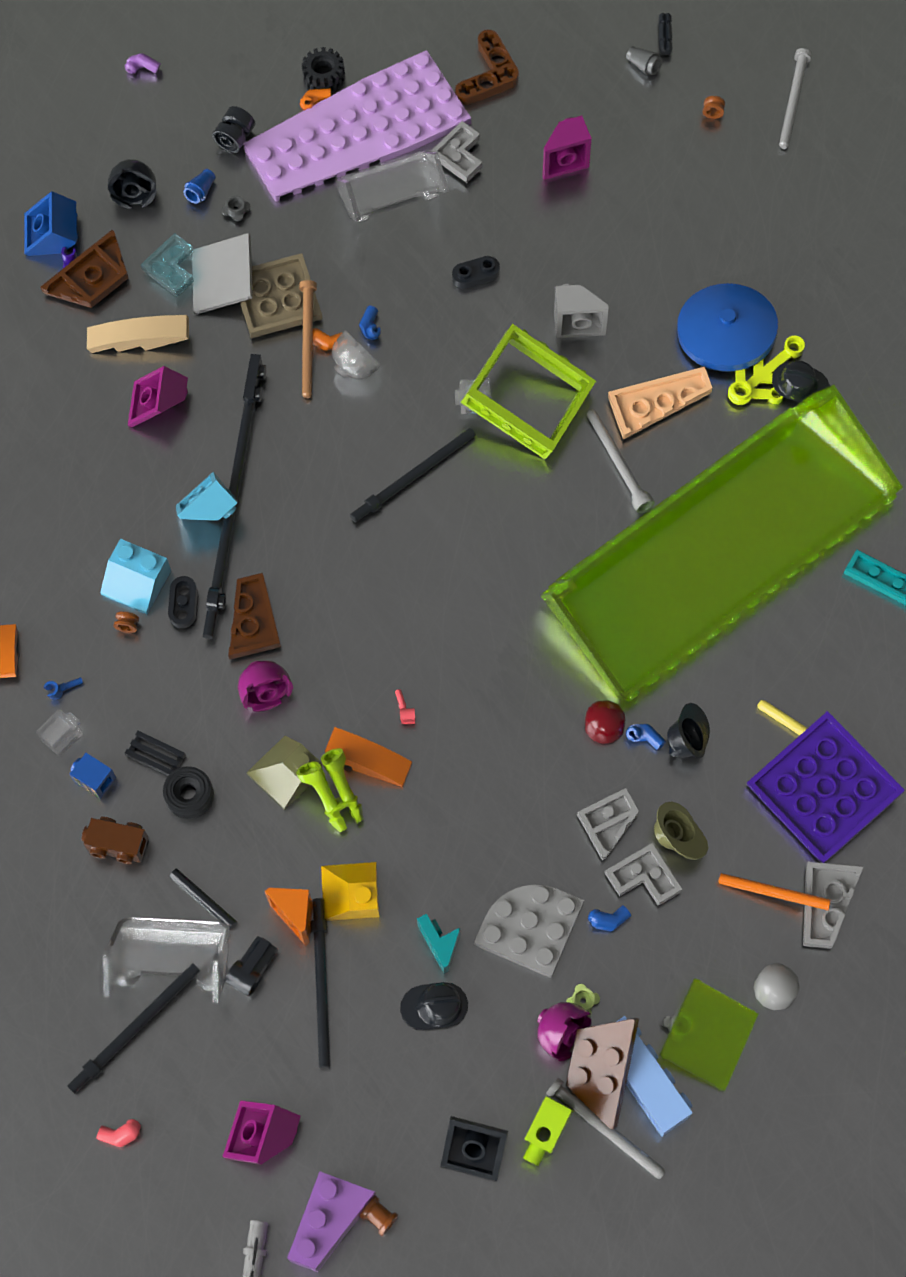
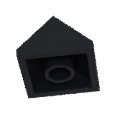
[440,1116,508,1181]

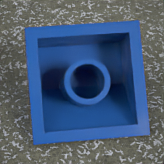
[24,191,78,256]

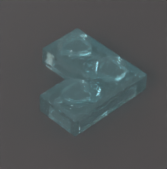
[141,233,194,297]

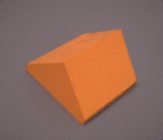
[264,888,313,946]

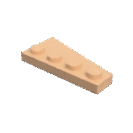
[608,367,712,440]

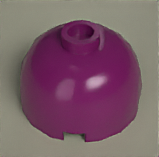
[237,661,293,712]
[537,1002,592,1061]

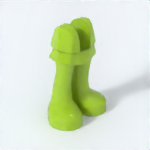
[296,748,364,832]

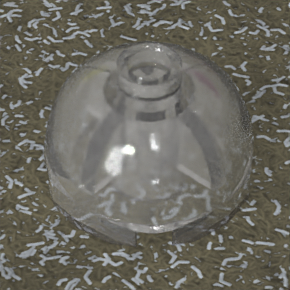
[332,330,381,380]

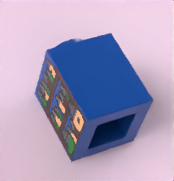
[70,753,117,799]

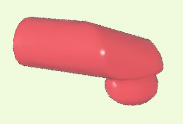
[97,1119,141,1147]

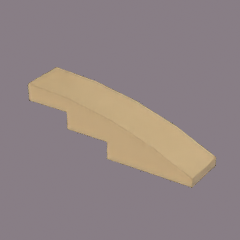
[87,315,189,353]

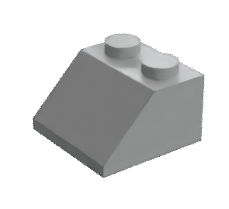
[554,284,609,338]

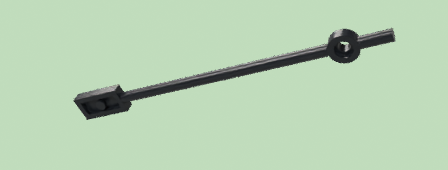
[202,354,267,639]

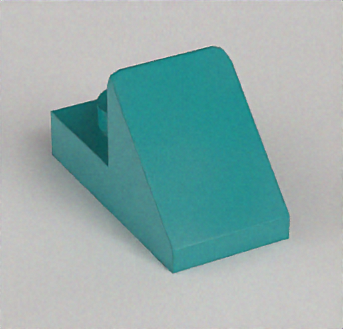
[417,914,461,974]

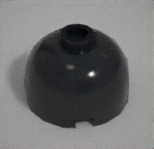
[108,159,156,209]

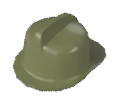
[654,801,708,860]

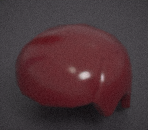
[585,700,626,744]

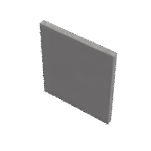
[192,233,253,314]

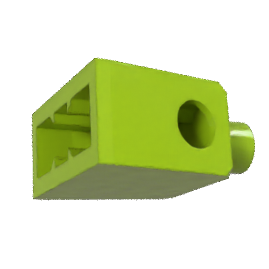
[523,1096,574,1166]

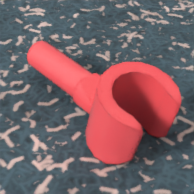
[395,689,415,724]

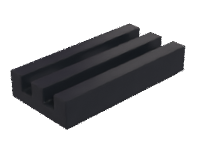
[125,731,186,776]

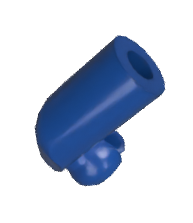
[359,306,381,340]
[626,724,666,750]
[588,905,631,932]

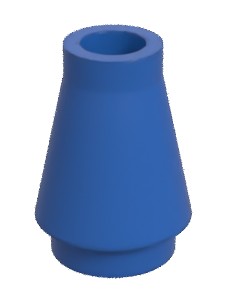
[183,169,216,204]

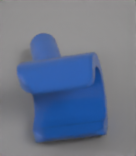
[44,677,83,700]

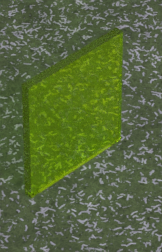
[659,978,758,1091]

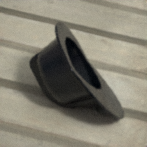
[772,361,830,406]
[667,703,710,758]
[400,982,468,1030]

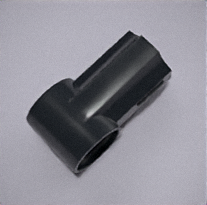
[225,936,278,996]

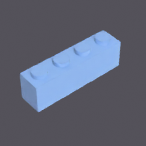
[616,1016,693,1137]

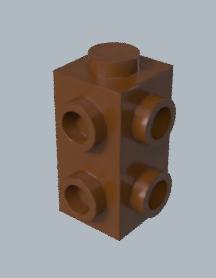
[82,816,149,864]

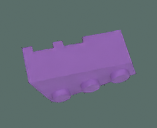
[287,1171,377,1272]

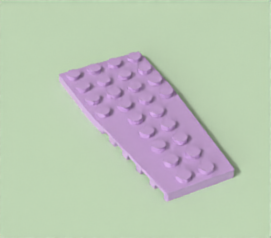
[244,50,471,202]

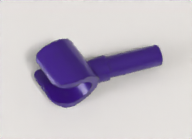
[61,247,77,268]

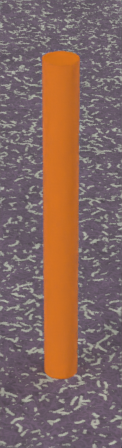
[719,873,831,911]

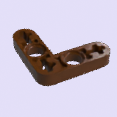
[455,29,519,105]

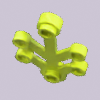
[728,336,805,405]

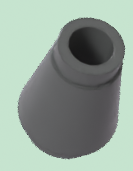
[626,46,662,75]

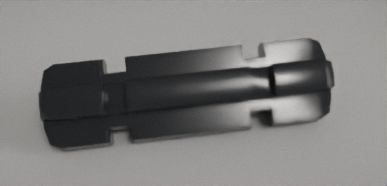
[658,13,672,56]

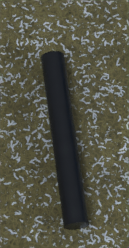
[170,868,237,930]

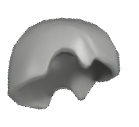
[754,963,800,1011]

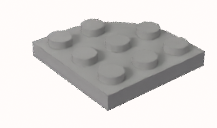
[474,885,584,978]

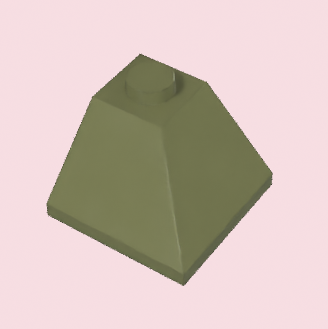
[247,736,323,809]

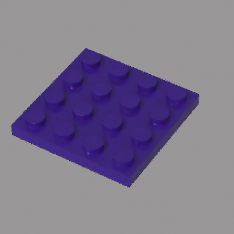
[747,711,905,863]

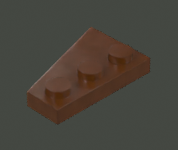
[228,573,281,660]

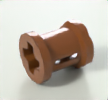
[359,1196,399,1236]

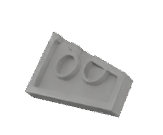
[803,862,863,949]

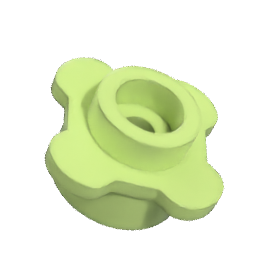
[566,984,600,1017]

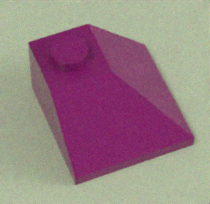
[128,366,188,428]
[222,1100,301,1165]

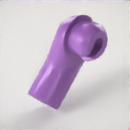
[125,53,161,74]

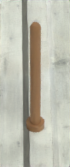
[299,280,317,399]

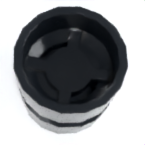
[212,106,255,153]

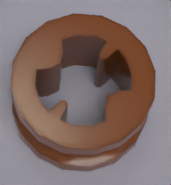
[703,96,725,119]
[113,611,139,633]

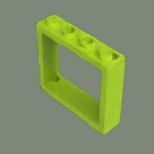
[460,324,596,459]

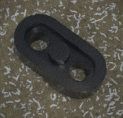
[452,256,500,289]
[168,576,198,628]

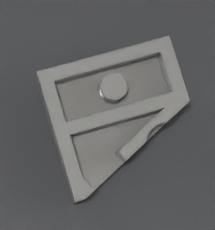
[577,788,639,860]

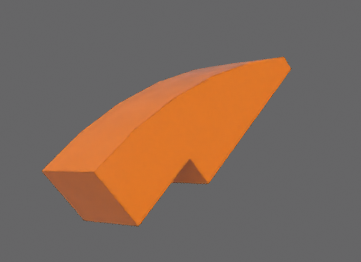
[325,727,412,787]

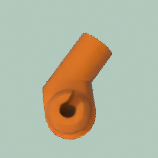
[300,88,331,110]
[313,328,346,351]

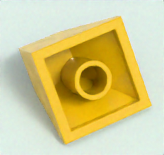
[321,862,380,921]

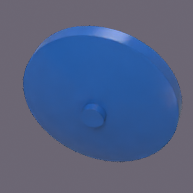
[677,283,778,371]

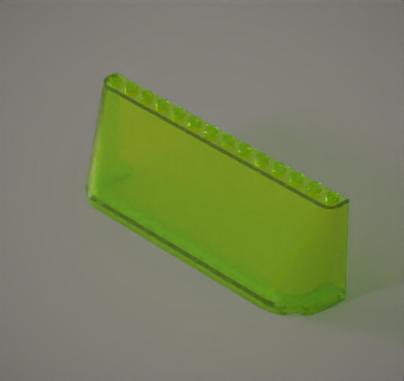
[540,385,903,702]

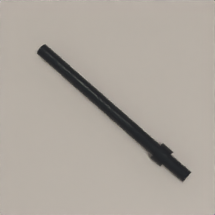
[350,428,476,523]
[311,898,330,1069]
[67,963,200,1094]

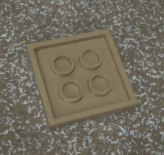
[240,253,323,338]

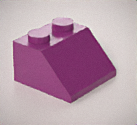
[543,115,592,180]

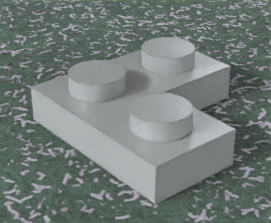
[430,121,482,183]
[605,843,682,906]

